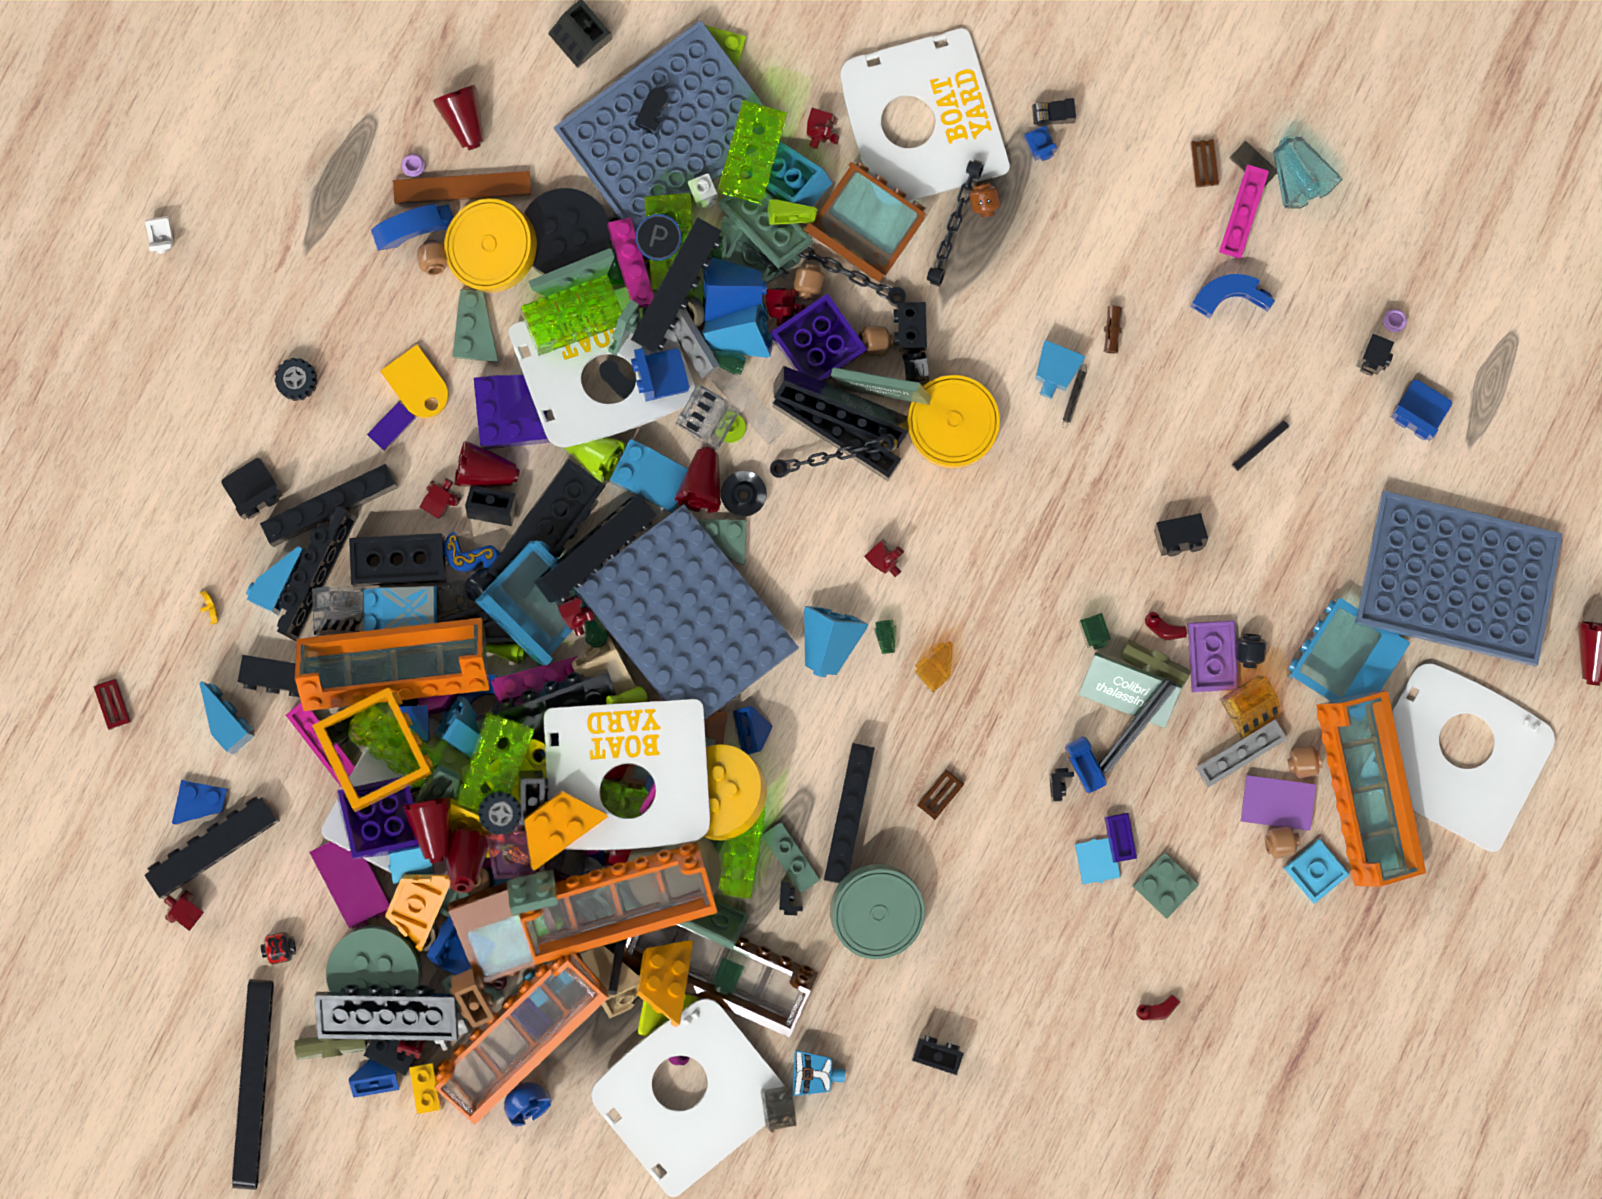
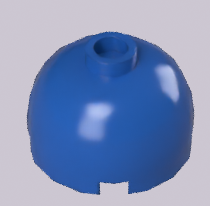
[504,1082,552,1127]

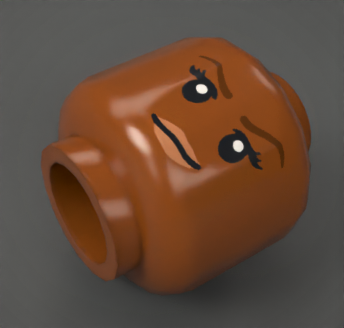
[969,182,1001,217]

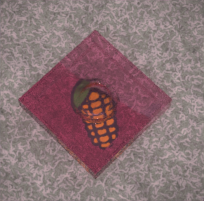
[486,831,540,879]

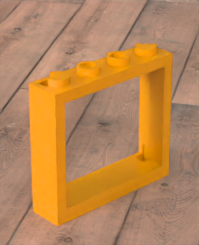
[312,687,433,812]

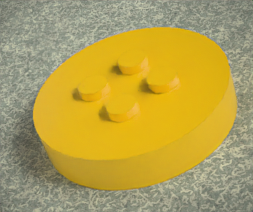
[444,199,537,293]
[908,375,1000,469]
[704,745,767,840]

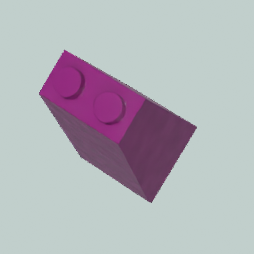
[309,841,391,929]

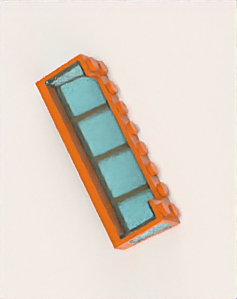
[295,618,489,711]
[1316,691,1426,887]

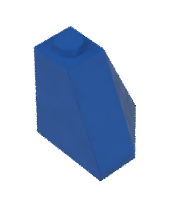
[703,256,767,321]

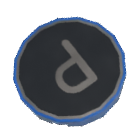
[635,214,681,261]

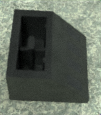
[548,0,612,68]

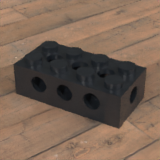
[349,533,447,587]

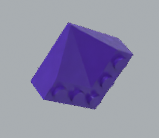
[771,293,867,382]
[473,375,551,449]
[337,776,418,859]

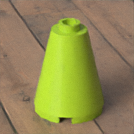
[563,437,626,483]

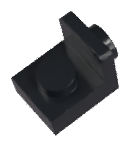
[902,350,930,386]
[1049,768,1074,802]
[779,882,803,916]

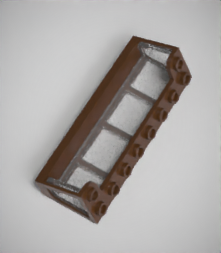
[622,924,818,1038]

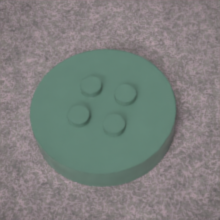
[830,864,925,959]
[326,925,422,992]

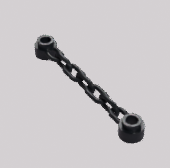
[927,159,984,287]
[798,247,906,307]
[770,434,897,478]

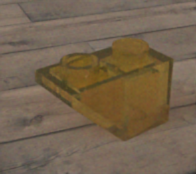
[914,641,953,694]

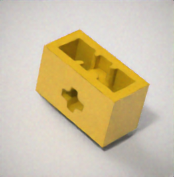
[409,1063,443,1114]

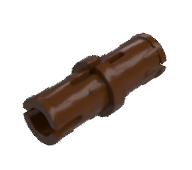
[1103,306,1122,354]

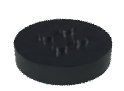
[524,188,611,275]

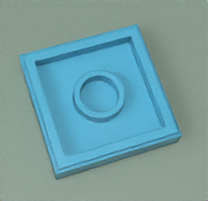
[1283,838,1350,904]

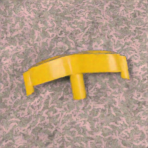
[199,591,218,626]

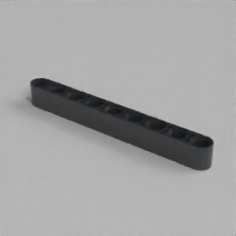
[232,979,274,1190]

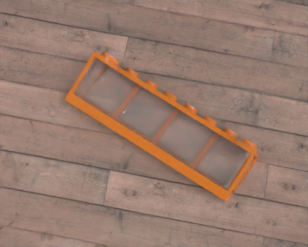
[519,842,717,965]
[434,953,608,1124]

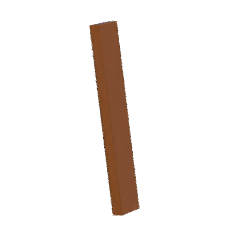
[393,171,532,204]

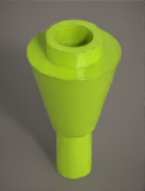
[486,643,527,665]
[606,686,648,705]

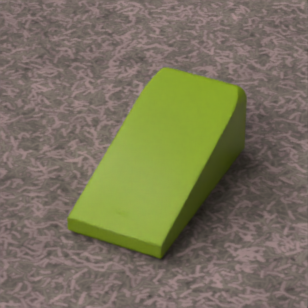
[767,199,817,225]

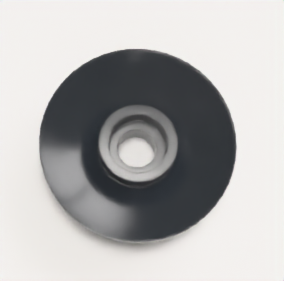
[721,471,767,517]

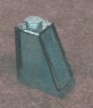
[1273,136,1343,209]

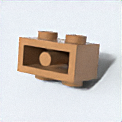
[450,969,495,1028]

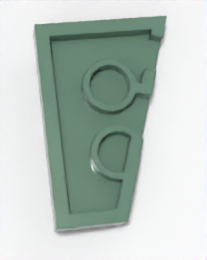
[452,289,499,363]

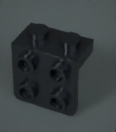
[221,458,284,520]

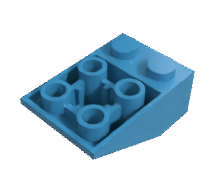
[199,681,254,754]

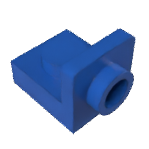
[1024,126,1057,161]

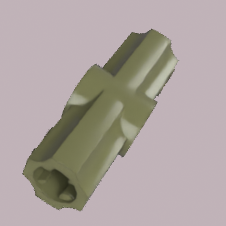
[1120,640,1191,689]
[294,1037,367,1060]

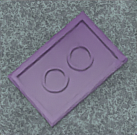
[1188,621,1239,693]
[1240,775,1316,831]

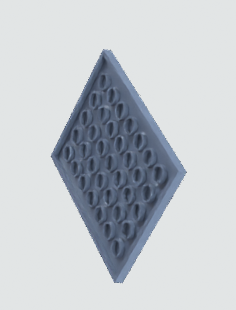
[553,20,782,234]
[1355,490,1563,667]
[574,505,799,721]

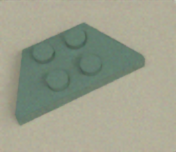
[720,215,801,284]
[528,248,614,303]

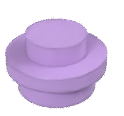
[402,154,425,177]
[1383,309,1407,332]

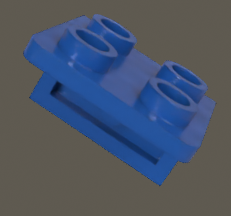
[631,348,689,402]
[1390,380,1452,441]
[427,916,495,975]

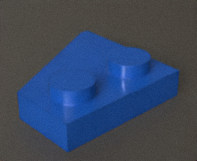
[172,780,228,825]

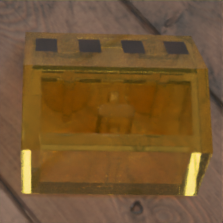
[1220,675,1281,739]

